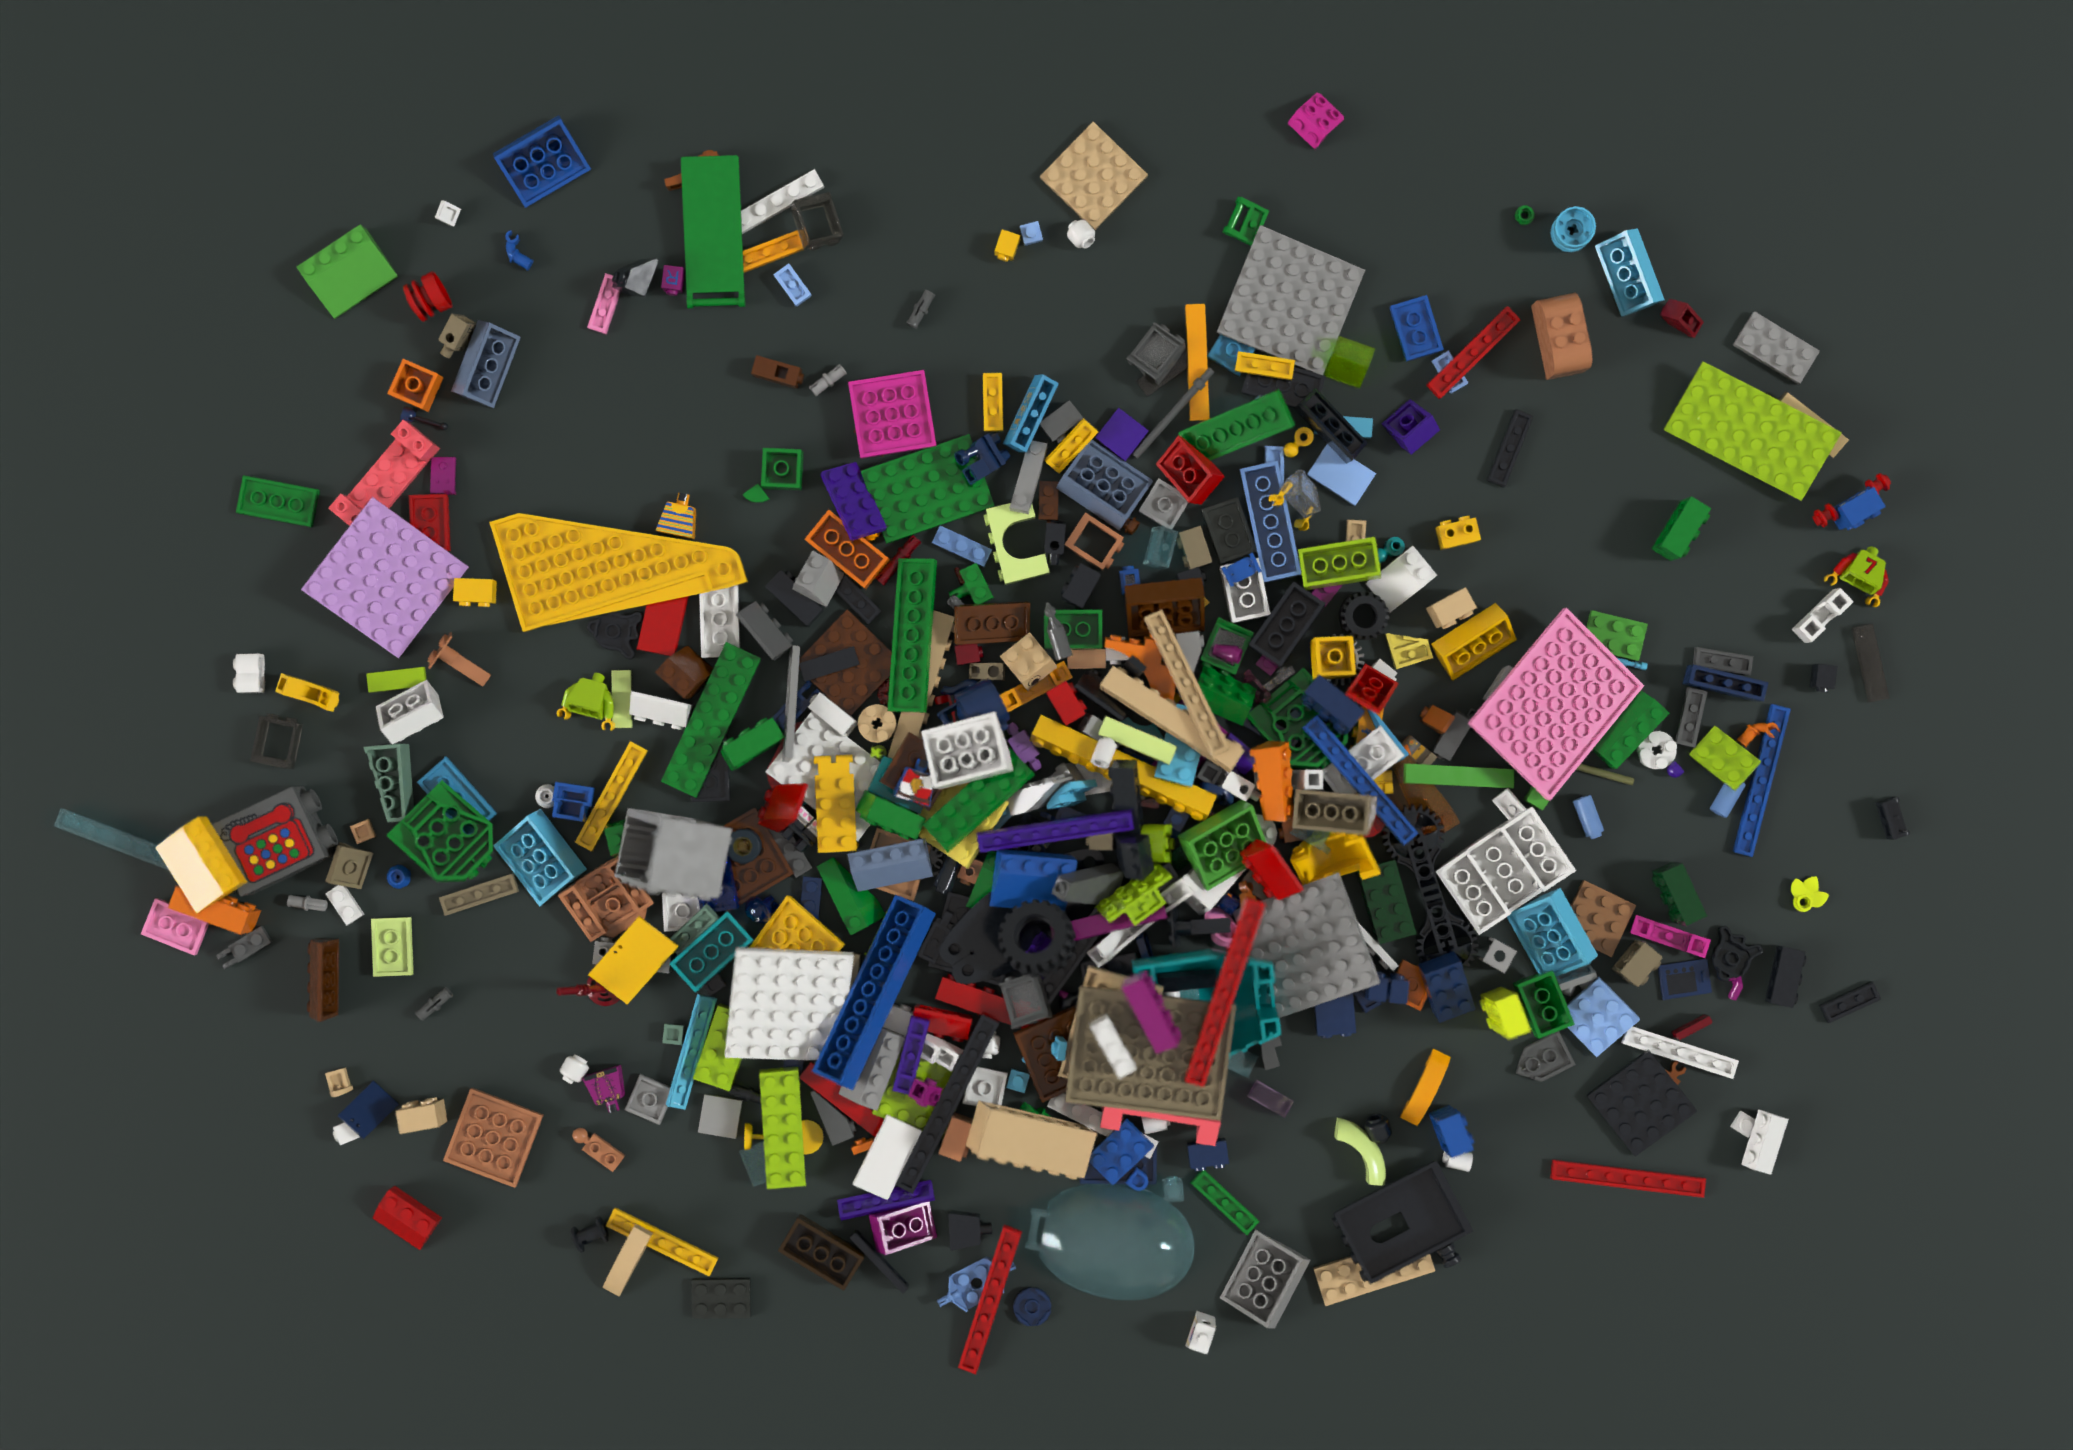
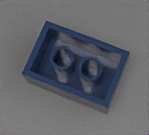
[1301,674,1365,736]
[1418,951,1475,1023]

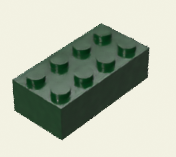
[1356,859,1416,945]

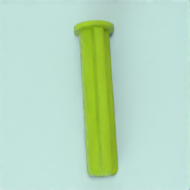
[870,745,887,760]

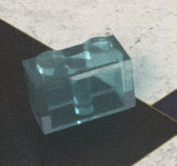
[1143,526,1178,570]

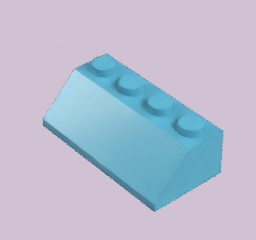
[1595,228,1665,317]

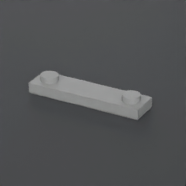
[1010,440,1048,514]

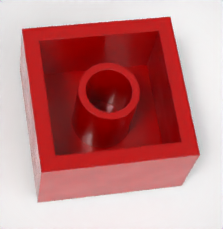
[1046,681,1087,726]

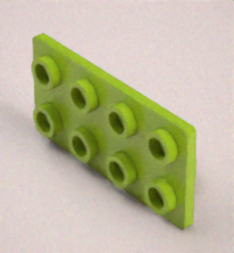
[1095,863,1172,926]

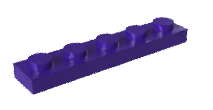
[837,1180,935,1220]

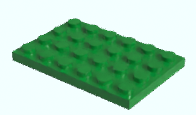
[861,434,995,544]

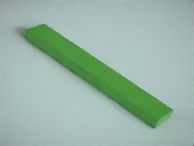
[1403,764,1514,789]

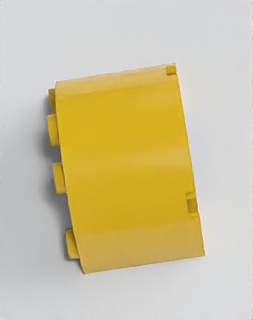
[1290,830,1381,885]

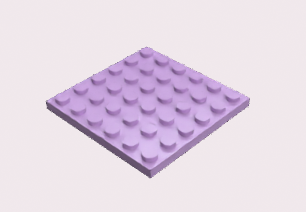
[301,496,469,658]

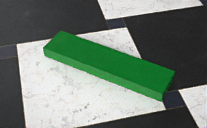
[1190,1170,1260,1235]

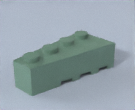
[363,744,414,822]

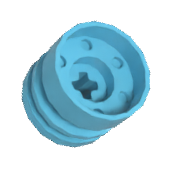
[1550,206,1596,253]

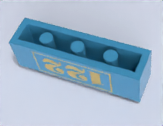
[1003,374,1059,452]

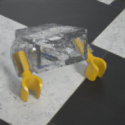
[1268,470,1321,531]

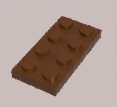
[954,601,1030,645]

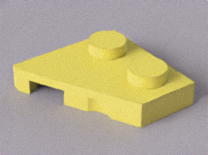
[1384,633,1433,669]

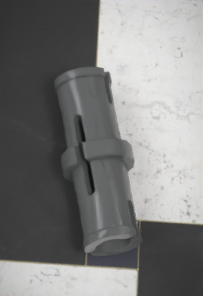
[906,289,936,329]
[415,987,453,1021]

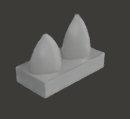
[1556,964,1597,997]

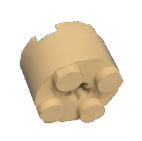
[858,704,897,743]

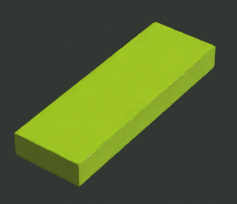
[366,667,427,693]

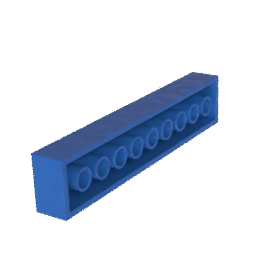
[812,895,936,1090]

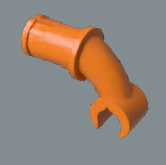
[1736,723,1780,748]

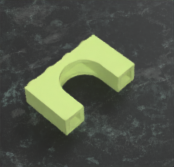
[983,503,1050,585]

